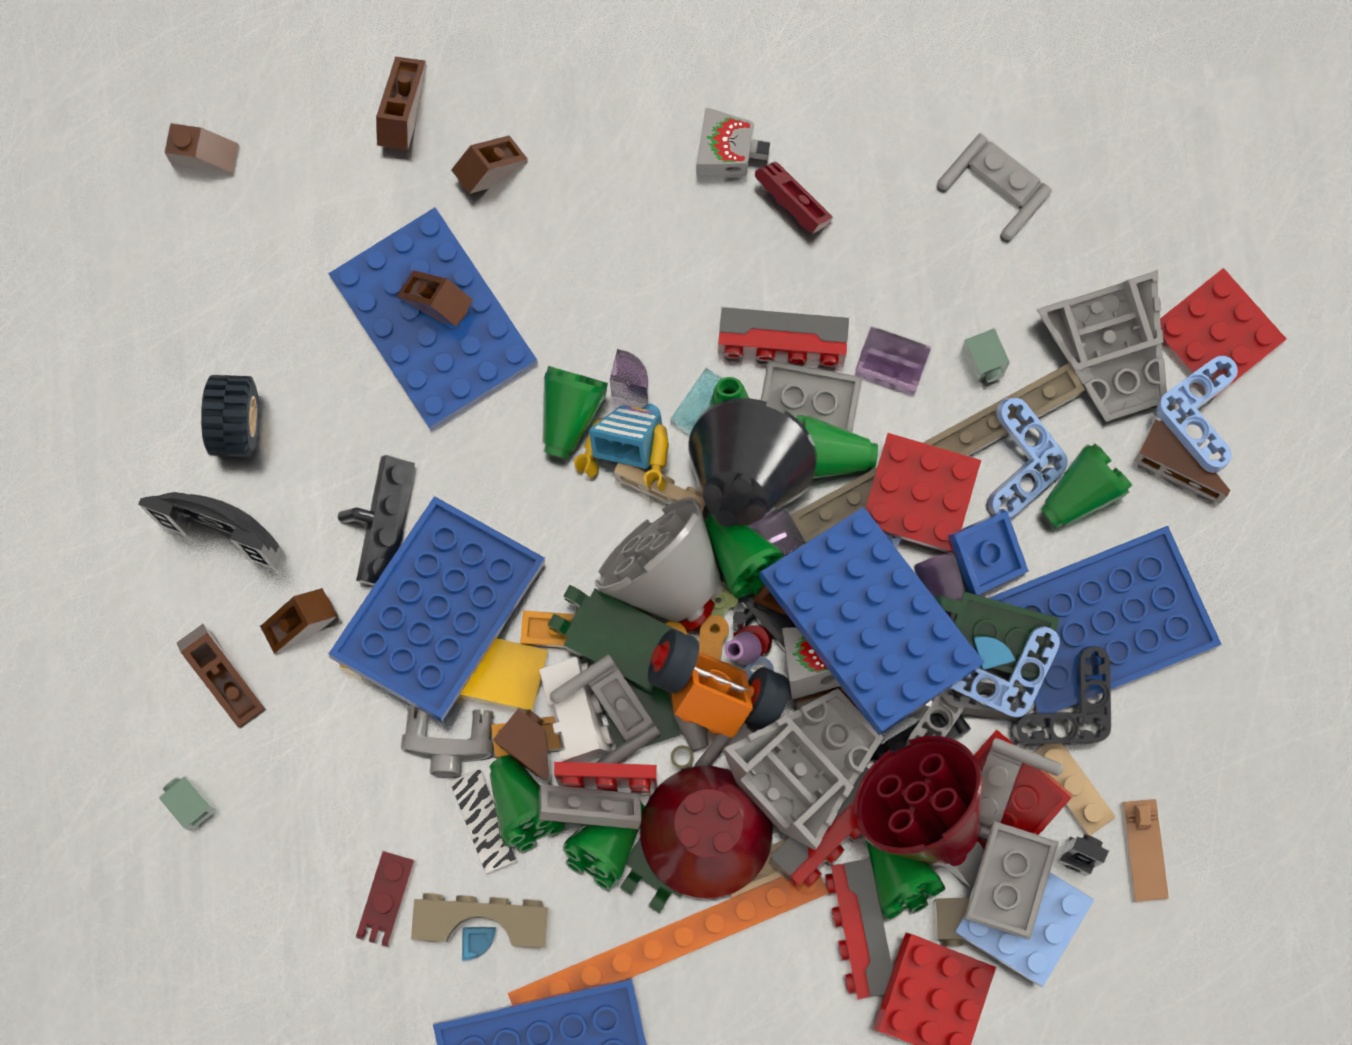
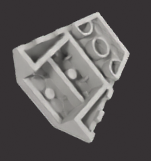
[1036,270,1167,422]
[723,688,883,850]

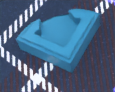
[973,636,1015,670]
[462,927,497,961]

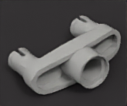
[401,706,493,778]

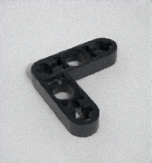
[1013,646,1111,744]

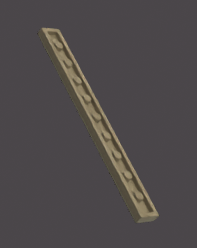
[790,363,1085,544]

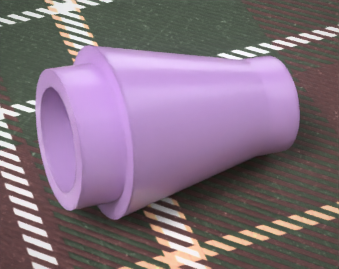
[724,632,762,665]

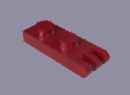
[755,162,834,234]
[356,851,415,947]

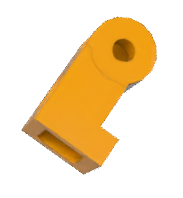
[699,615,730,664]

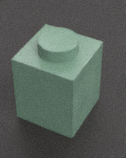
[962,328,1010,383]
[159,776,215,831]

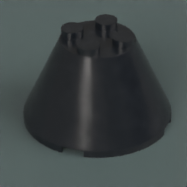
[688,398,817,527]

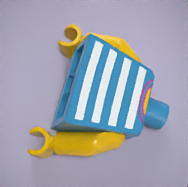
[574,404,669,492]

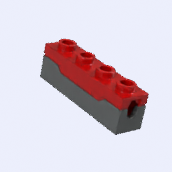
[718,307,849,367]
[769,767,869,891]
[825,858,893,1000]

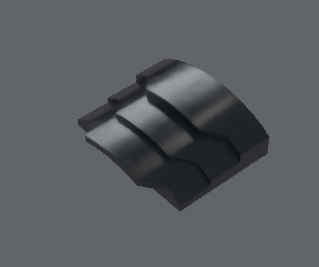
[138,492,284,569]

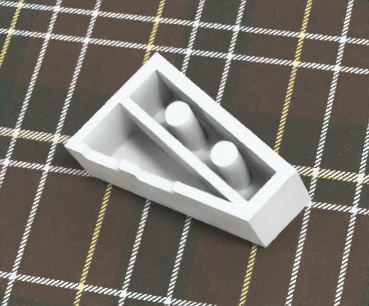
[539,657,614,762]

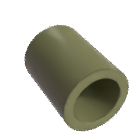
[671,745,694,771]

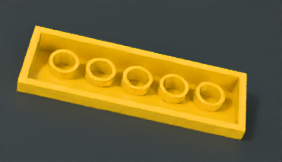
[339,607,549,713]

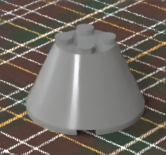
[595,497,725,622]

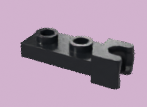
[1058,834,1109,875]

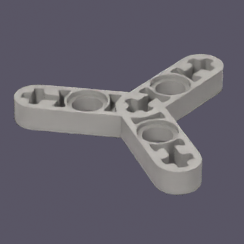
[905,679,1035,747]

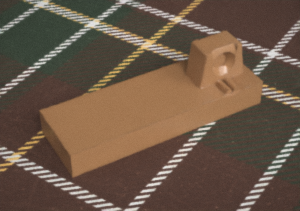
[1121,799,1169,902]

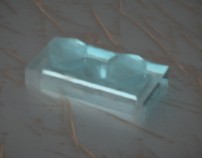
[670,368,722,434]

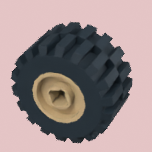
[201,375,259,457]

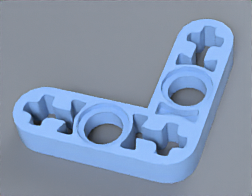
[1157,356,1238,473]
[987,398,1068,518]
[950,626,1060,717]

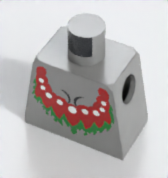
[696,108,771,175]
[782,628,841,699]

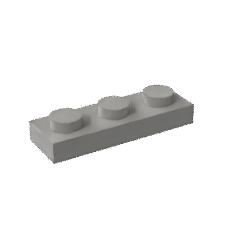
[539,784,641,829]

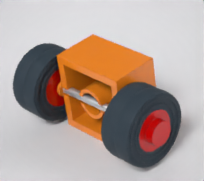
[648,629,790,738]

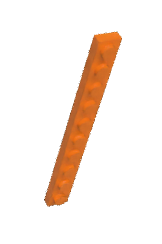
[507,876,828,1005]

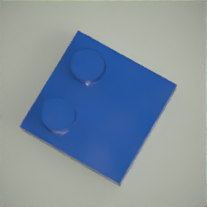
[948,511,1029,595]

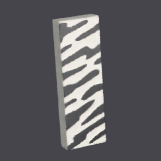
[449,769,517,874]

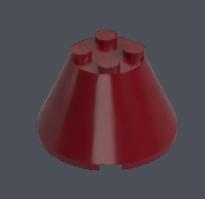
[854,736,983,866]
[640,766,773,899]

